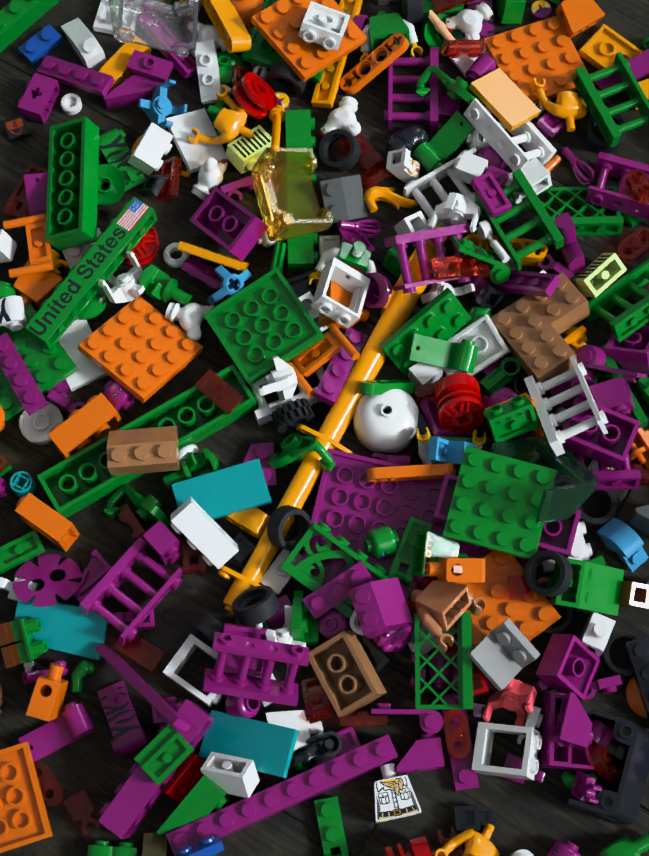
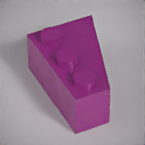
[541,692,596,772]

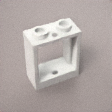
[311,257,371,328]
[163,634,223,707]
[471,722,542,781]

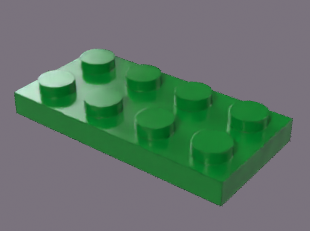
[380,287,472,376]

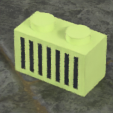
[226,125,274,174]
[572,253,627,297]

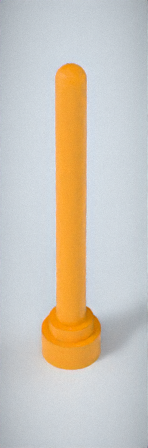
[269,105,285,153]

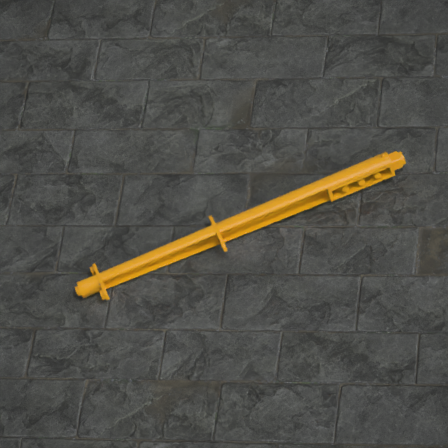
[217,226,447,615]

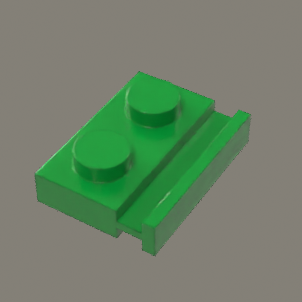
[134,723,195,785]

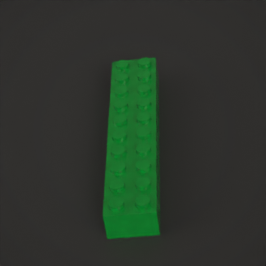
[37,364,257,518]

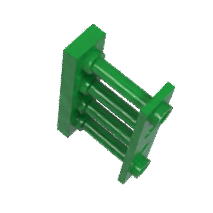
[572,52,649,148]
[474,168,564,271]
[586,259,649,343]

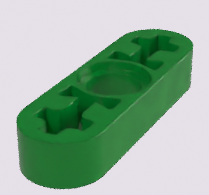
[359,379,416,395]

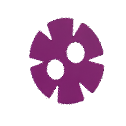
[12,554,82,607]

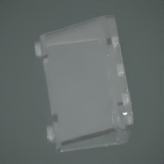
[109,0,199,57]

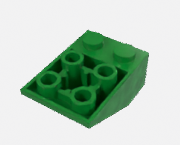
[549,558,624,616]

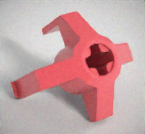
[482,678,537,726]

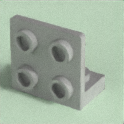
[468,618,541,691]

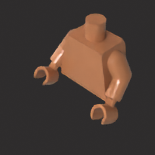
[411,580,486,652]

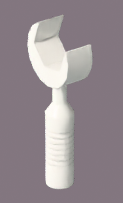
[476,220,510,263]

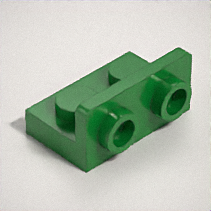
[483,395,539,444]
[290,590,320,645]

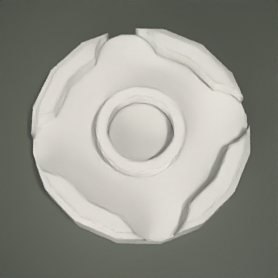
[19,402,64,445]

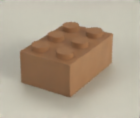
[309,630,387,717]

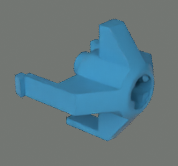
[138,79,187,129]
[207,265,252,305]

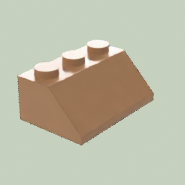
[107,426,180,476]

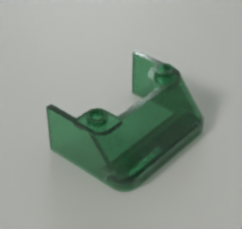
[491,436,599,524]

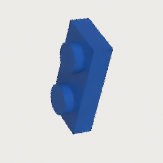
[18,24,63,65]
[174,835,224,856]

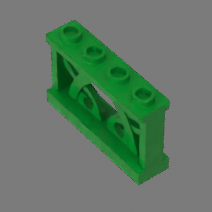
[280,521,389,619]

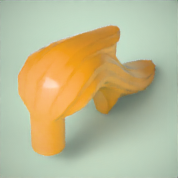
[364,186,419,213]

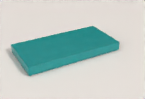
[171,458,272,520]
[14,596,109,660]
[198,710,299,779]

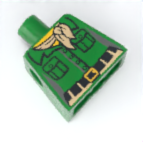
[411,531,468,577]

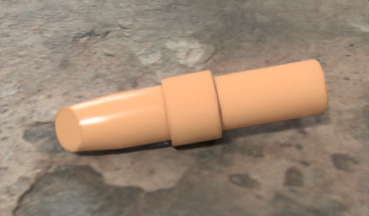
[428,10,455,45]

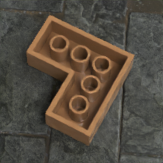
[491,272,590,383]

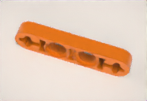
[340,33,409,95]
[366,463,456,482]

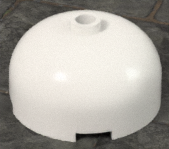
[353,389,420,453]

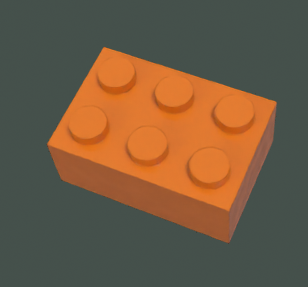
[48,393,124,459]

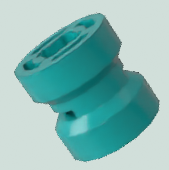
[10,471,37,498]

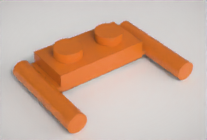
[3,213,54,278]
[287,325,360,397]

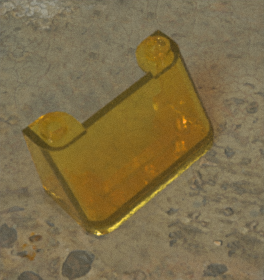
[252,147,333,241]

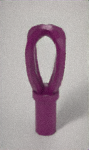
[561,147,595,185]
[337,219,381,238]

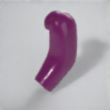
[22,661,68,684]

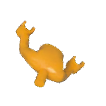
[530,78,594,132]
[187,85,254,145]
[431,823,499,856]

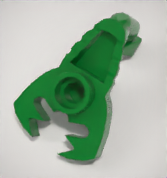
[416,65,480,105]
[268,432,336,473]
[103,484,172,529]

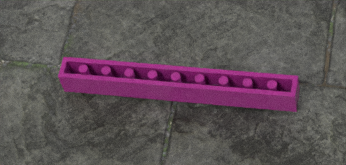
[166,734,398,854]

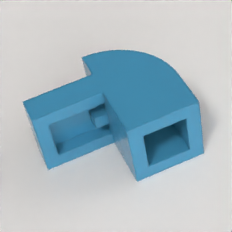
[427,437,475,466]
[597,517,649,572]

